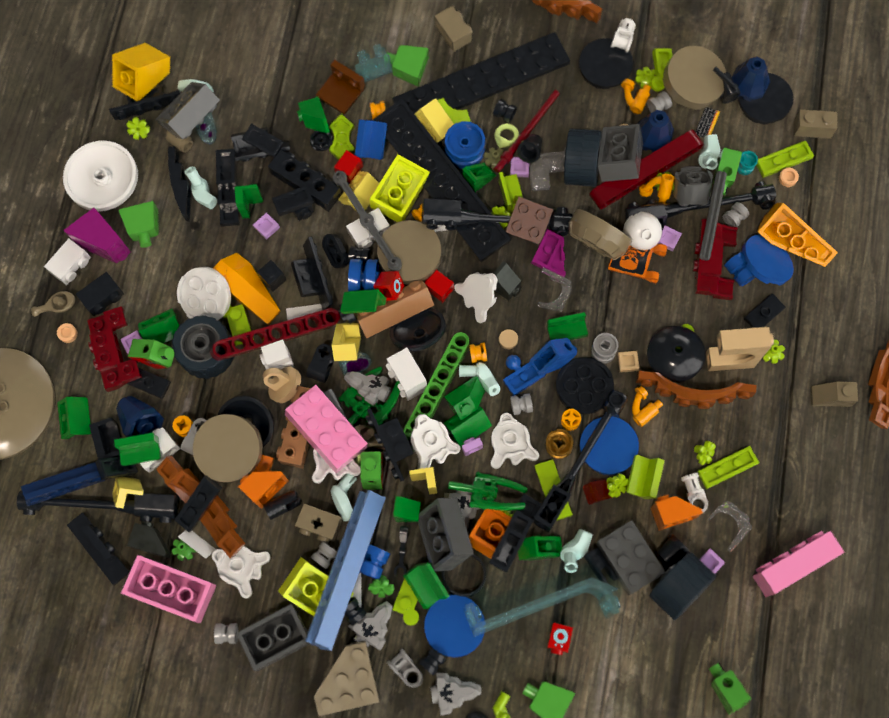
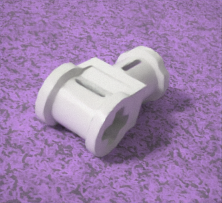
[611,18,636,53]

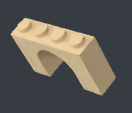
[706,327,774,371]

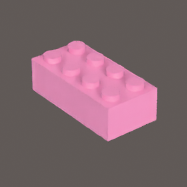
[285,385,368,474]
[752,531,845,597]
[121,555,216,623]

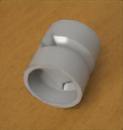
[591,333,618,364]

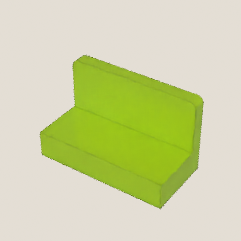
[498,172,523,213]
[626,455,665,499]

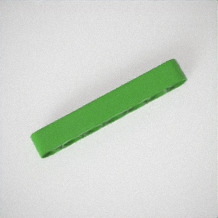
[403,332,469,452]

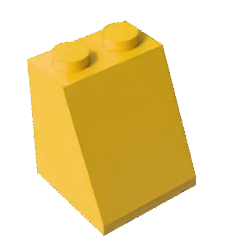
[112,43,170,101]

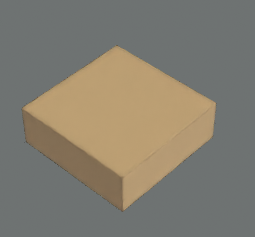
[617,351,639,372]

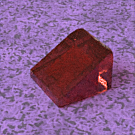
[583,479,612,505]

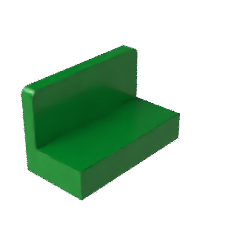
[235,184,263,218]
[340,289,387,314]
[138,308,180,343]
[546,312,588,340]
[57,397,91,439]
[444,406,492,447]
[114,433,161,466]
[403,563,449,609]

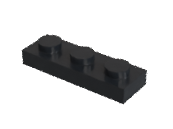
[175,475,223,532]

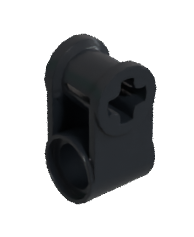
[306,344,334,383]

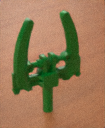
[339,367,400,426]
[448,472,528,511]

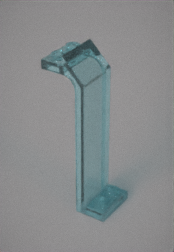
[463,577,621,637]

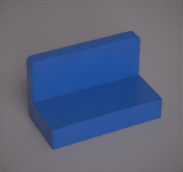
[355,119,387,160]

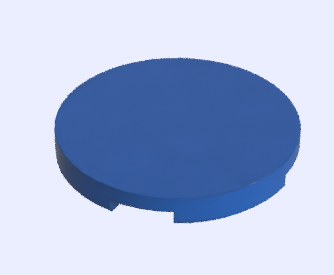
[742,235,794,286]
[579,417,639,475]
[424,595,485,657]

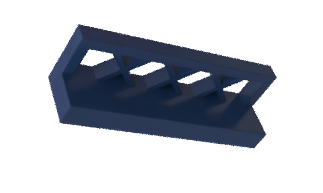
[21,462,105,507]

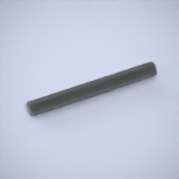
[699,171,727,261]

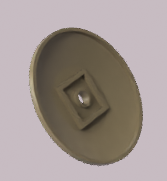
[0,348,55,460]

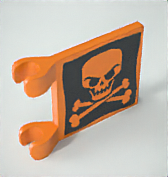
[608,244,667,283]

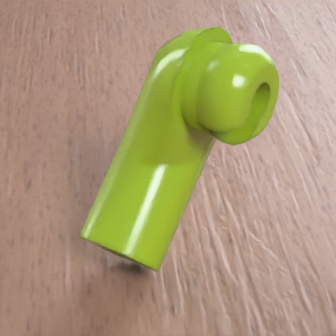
[493,692,510,718]

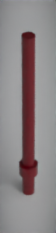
[493,90,560,173]

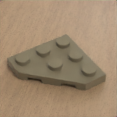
[314,640,379,716]

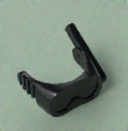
[713,67,741,104]

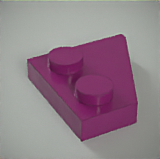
[531,229,566,279]

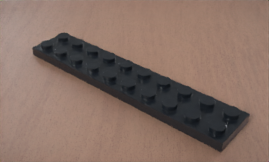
[392,32,570,114]
[373,99,511,262]

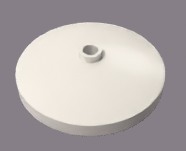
[63,141,138,211]

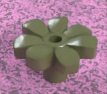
[484,148,503,170]

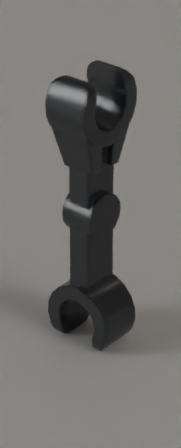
[394,526,409,577]

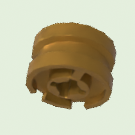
[546,429,573,459]

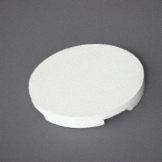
[177,267,231,320]

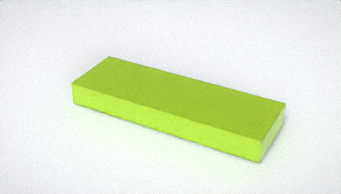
[756,140,814,178]
[697,446,759,490]
[534,459,572,521]

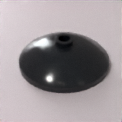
[390,308,446,351]
[647,326,706,382]
[217,395,274,448]

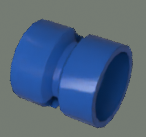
[724,252,756,287]
[360,544,390,580]

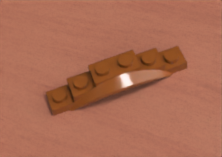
[532,0,602,23]
[868,340,889,429]
[636,371,757,409]
[156,455,246,558]

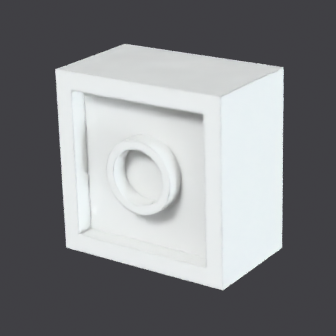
[386,348,427,401]

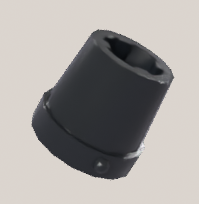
[517,134,543,163]
[657,534,690,567]

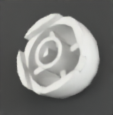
[623,212,662,251]

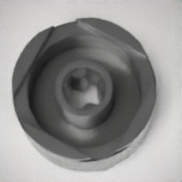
[673,166,713,206]

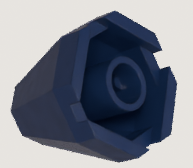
[732,57,770,101]
[638,110,674,152]
[116,396,164,437]

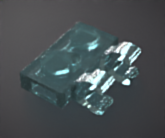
[355,44,393,83]

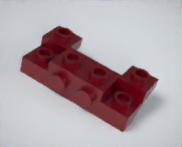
[692,219,738,300]
[87,306,142,392]

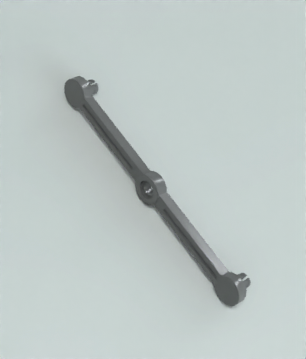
[333,171,402,271]

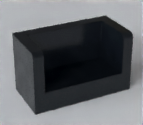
[89,418,121,459]

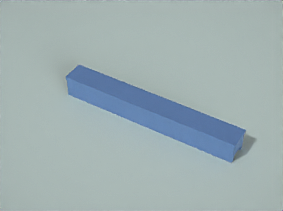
[305,490,386,650]

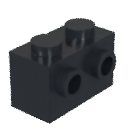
[76,271,124,316]

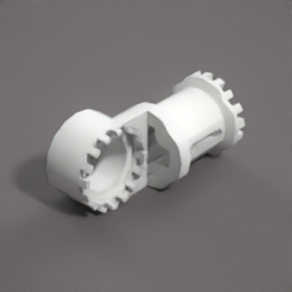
[681,473,708,513]

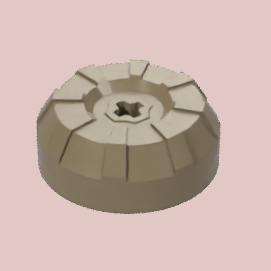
[663,46,726,110]
[569,209,632,260]
[377,220,442,286]
[193,414,262,482]

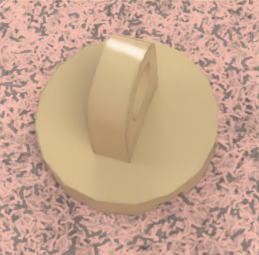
[263,366,301,403]

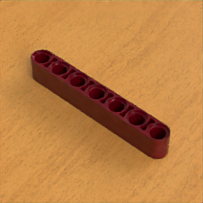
[589,130,704,210]
[210,308,340,361]

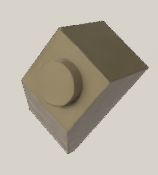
[811,382,858,407]

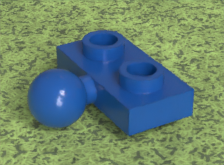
[503,355,546,396]

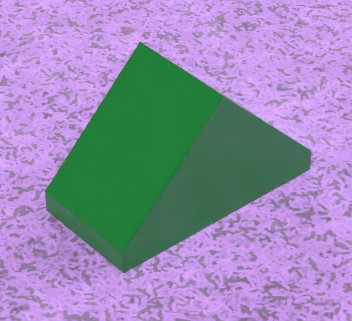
[463,163,496,192]
[393,496,421,522]

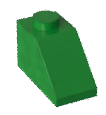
[297,97,330,133]
[445,376,485,420]
[518,536,562,560]

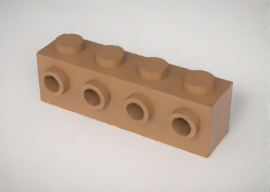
[354,280,434,339]
[276,386,311,469]

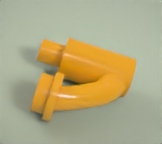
[621,79,651,114]
[639,174,675,203]
[632,386,663,427]

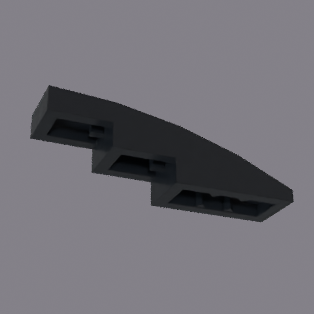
[168,146,192,221]
[216,149,240,227]
[488,494,541,573]

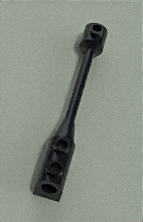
[625,181,776,228]
[422,199,572,236]
[533,390,628,532]
[17,490,179,523]

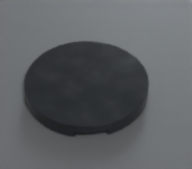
[579,38,633,89]
[738,73,794,125]
[556,358,614,414]

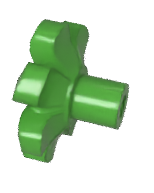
[172,539,197,561]
[368,575,394,598]

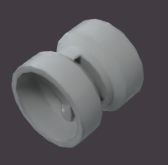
[647,91,672,113]
[722,202,749,227]
[510,393,533,415]
[310,541,337,569]
[214,623,238,644]

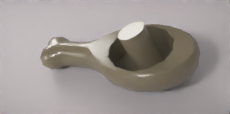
[31,291,76,317]
[354,425,385,451]

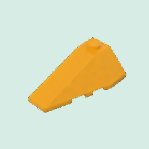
[757,203,838,267]
[213,253,281,325]

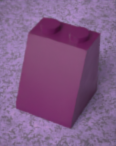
[64,207,131,264]

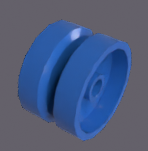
[445,121,485,169]
[348,259,380,292]

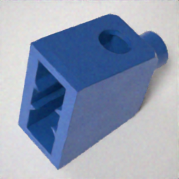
[530,338,577,376]

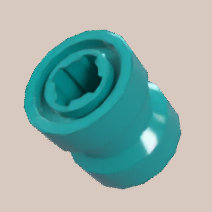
[737,151,758,175]

